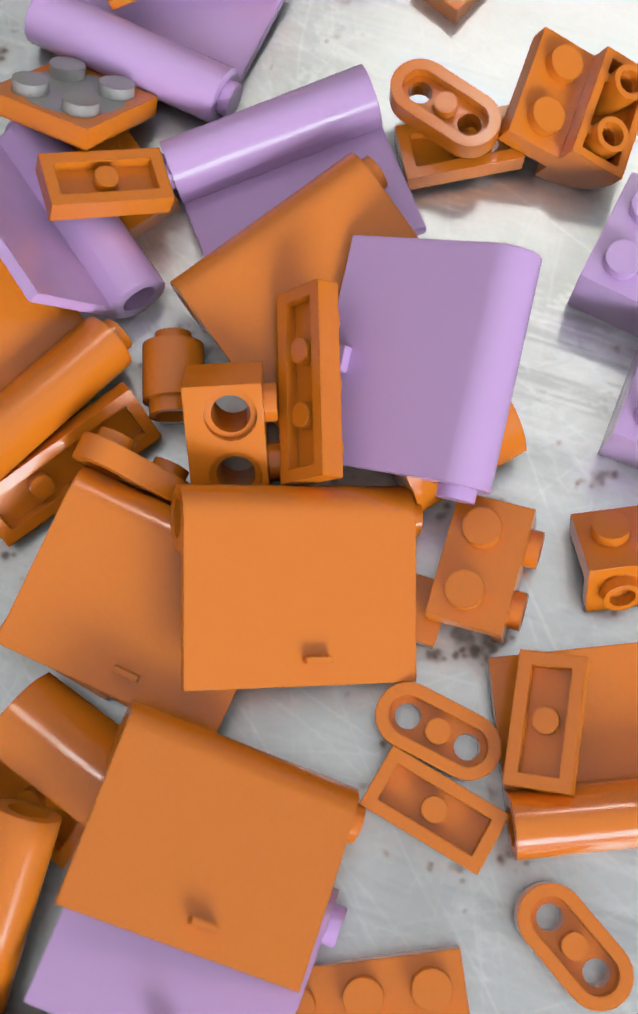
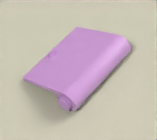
[25,0,285,123]
[159,64,426,257]
[0,121,165,319]
[338,235,542,505]
[23,887,347,1014]

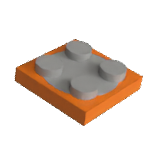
[0,56,158,151]

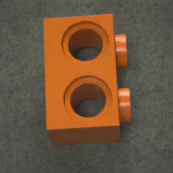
[180,361,280,485]

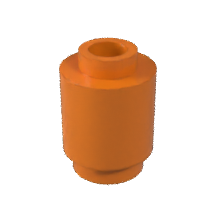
[142,327,204,424]

